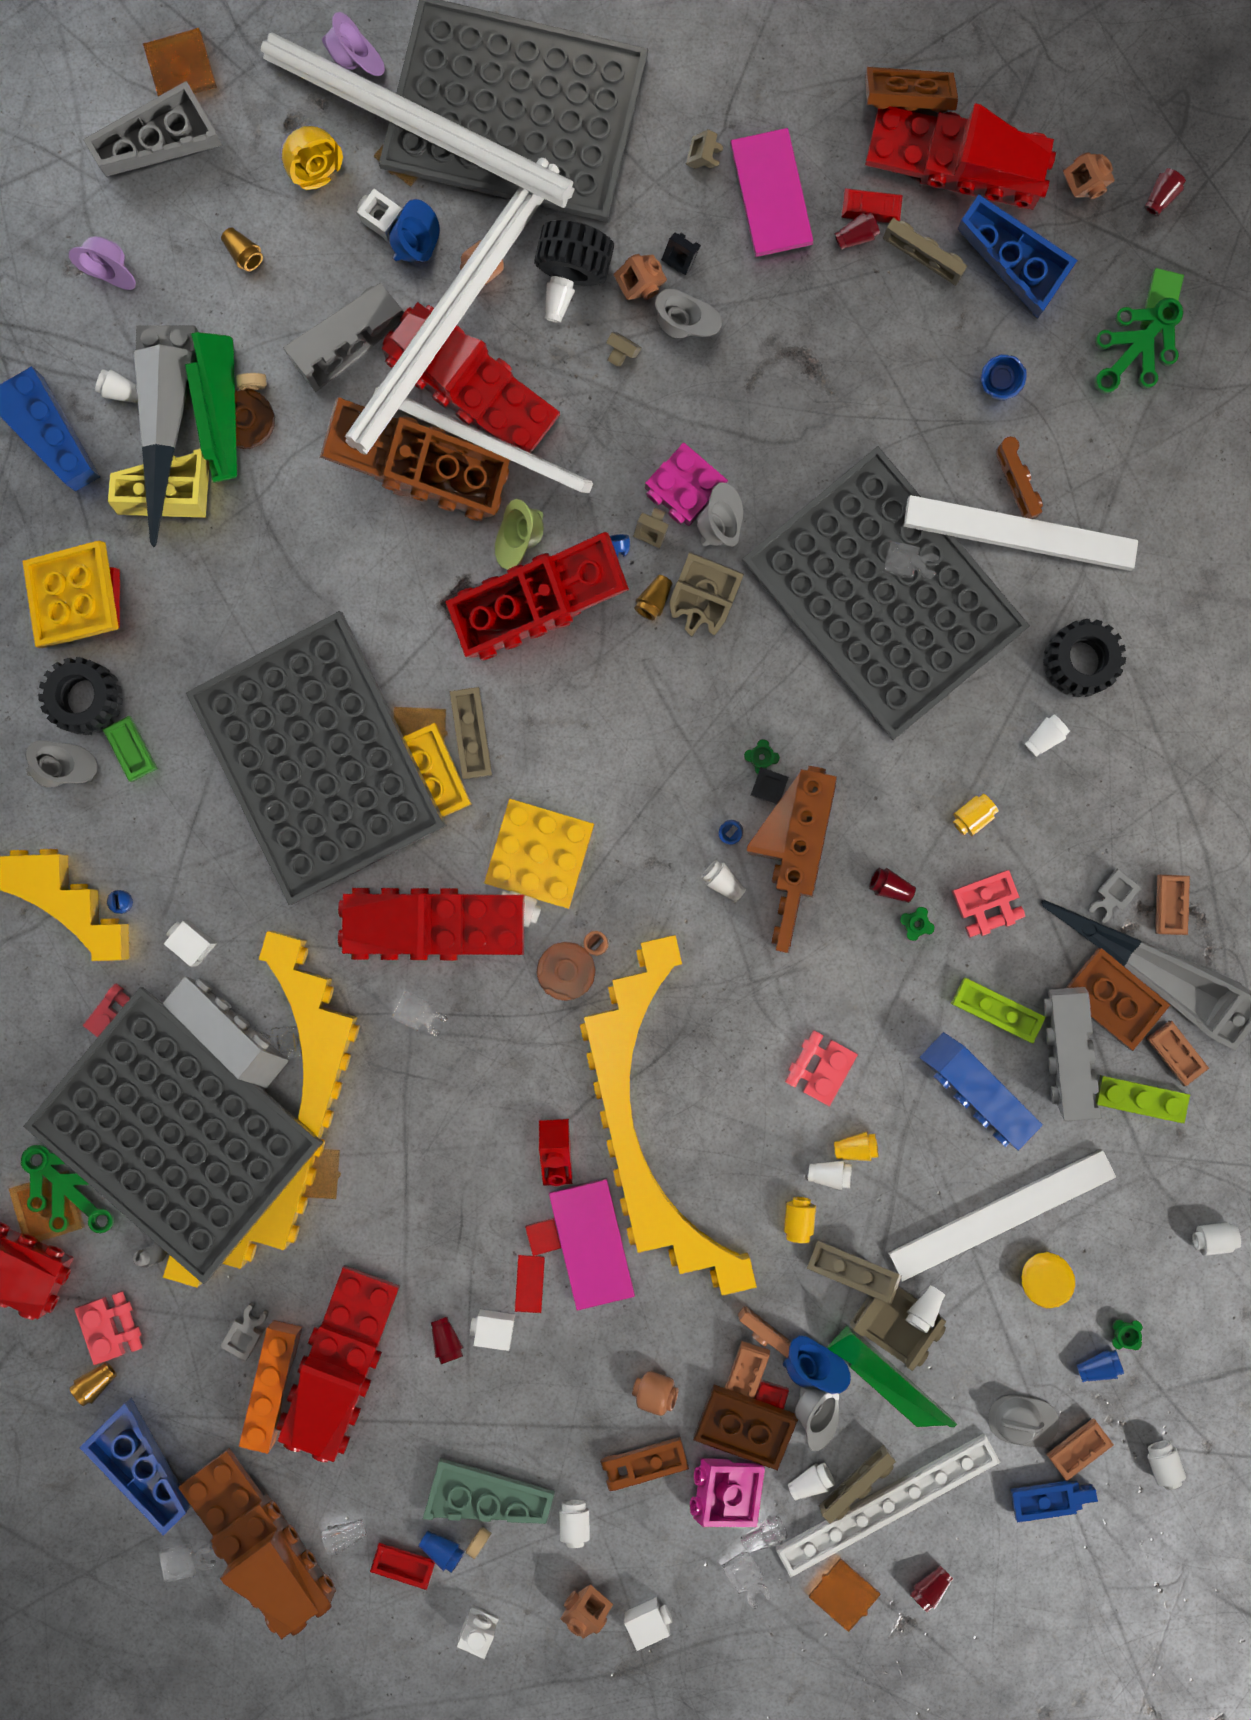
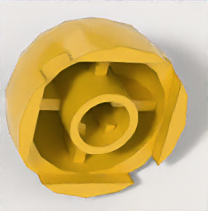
[282,126,343,190]

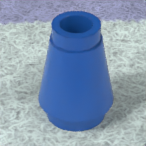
[1077,1349,1124,1382]
[418,1530,465,1573]

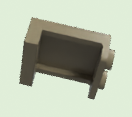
[849,1285,946,1371]

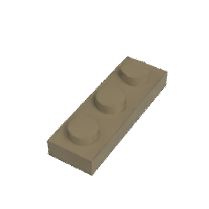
[883,218,967,286]
[449,687,492,780]
[807,1240,902,1304]
[819,1444,896,1524]

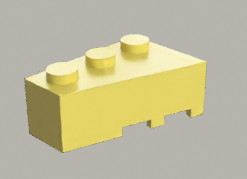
[108,448,210,518]

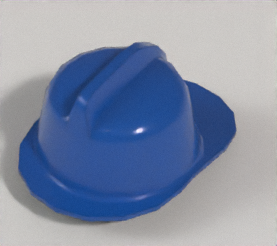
[389,199,440,262]
[782,1336,851,1394]

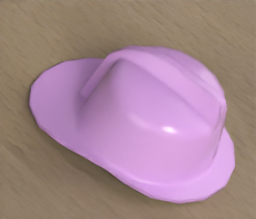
[322,12,385,76]
[69,236,136,290]

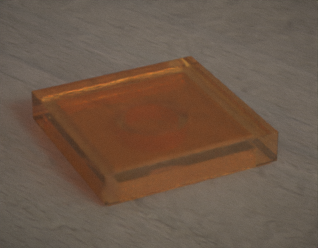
[143,28,217,96]
[9,1170,85,1242]

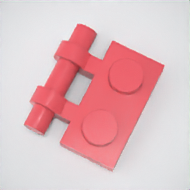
[952,870,1025,938]
[785,1030,858,1107]
[74,1291,143,1365]

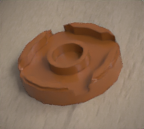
[536,942,596,1001]

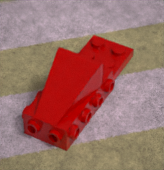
[865,103,1056,210]
[382,302,560,453]
[445,532,629,661]
[338,888,525,961]
[0,1222,74,1320]
[276,1265,400,1462]

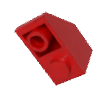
[539,1119,573,1186]

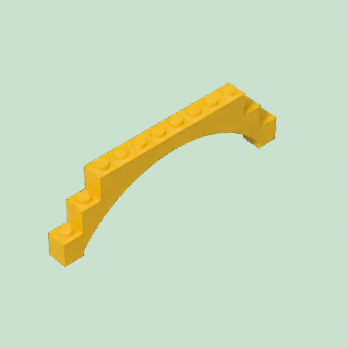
[0,849,130,961]
[163,931,360,1288]
[580,935,757,1296]

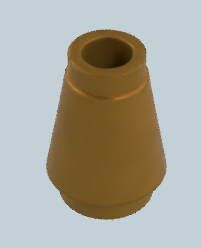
[221,227,263,271]
[634,575,673,621]
[69,1362,117,1406]

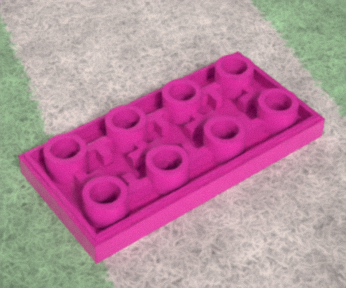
[730,128,813,257]
[549,1178,635,1311]

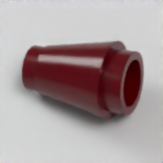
[1144,168,1186,216]
[834,212,880,250]
[869,868,916,903]
[431,1317,464,1364]
[910,1566,953,1613]

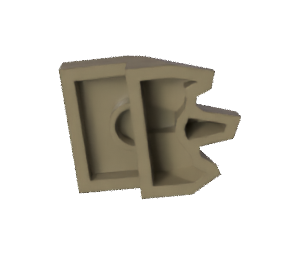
[669,552,744,637]

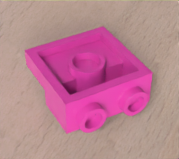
[645,442,728,526]
[690,1458,765,1527]

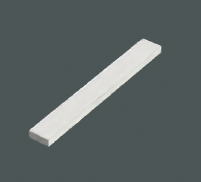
[373,387,593,493]
[903,495,1138,571]
[888,1149,1116,1281]
[775,1433,1001,1577]

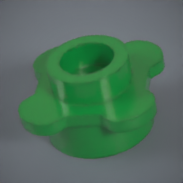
[744,739,780,774]
[900,907,935,941]
[1112,1319,1143,1351]

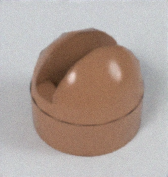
[584,931,609,956]

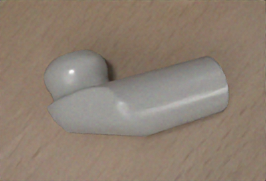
[133,1242,167,1268]

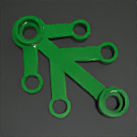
[1094,298,1183,394]
[21,1145,114,1233]

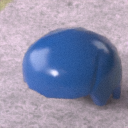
[980,354,1027,401]

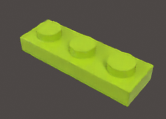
[951,977,1046,1044]
[1095,1075,1190,1124]

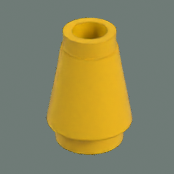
[834,1131,879,1161]

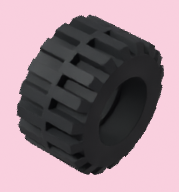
[534,220,614,286]
[1043,619,1126,697]
[38,657,123,735]

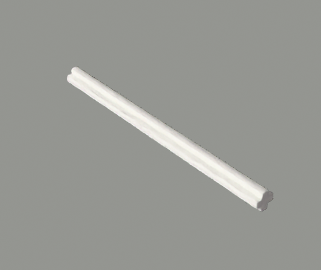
[261,32,574,208]
[344,158,560,455]

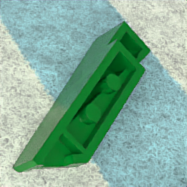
[185,332,237,483]
[827,1325,957,1427]

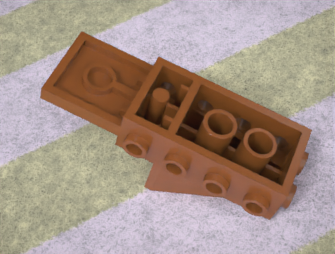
[319,397,510,521]
[747,766,837,953]
[178,1448,336,1640]

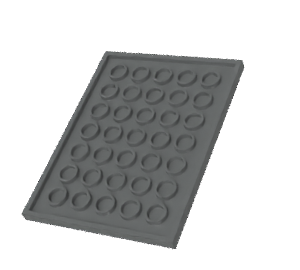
[379,0,648,222]
[742,446,1030,740]
[186,611,447,905]
[23,987,323,1284]

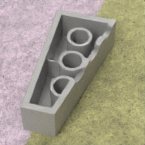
[83,81,223,177]
[283,283,404,392]
[162,976,289,1088]
[1044,987,1102,1121]

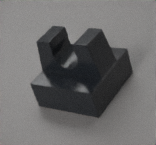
[661,232,701,276]
[750,767,789,805]

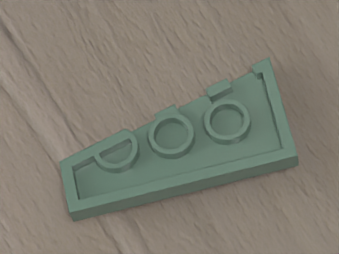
[423,1458,555,1524]

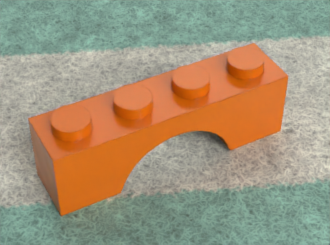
[239,1320,302,1454]

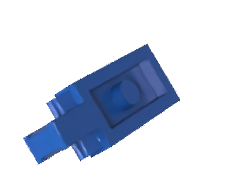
[1010,1480,1098,1523]

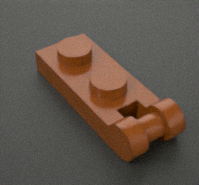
[996,436,1043,519]
[600,1437,689,1491]

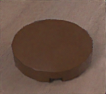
[235,389,275,449]

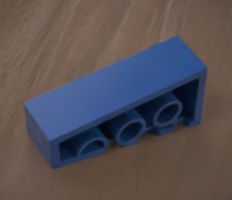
[958,194,1078,319]
[0,366,100,492]
[919,1032,1043,1151]
[79,1397,191,1536]

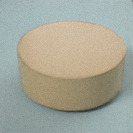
[236,373,267,391]
[465,1527,491,1559]

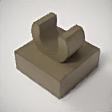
[686,129,723,169]
[606,332,642,367]
[633,508,669,549]

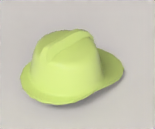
[495,499,544,570]

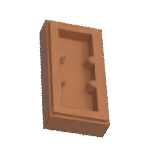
[1155,875,1190,935]
[1146,1021,1209,1086]
[738,1306,791,1358]
[725,1341,770,1398]
[1046,1418,1114,1481]

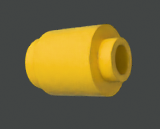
[953,793,998,836]
[784,1197,816,1243]

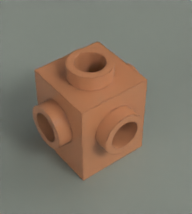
[1063,152,1115,199]
[613,254,667,300]
[560,1585,613,1638]

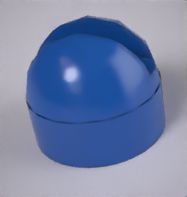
[610,534,630,558]
[719,820,743,845]
[107,890,133,914]

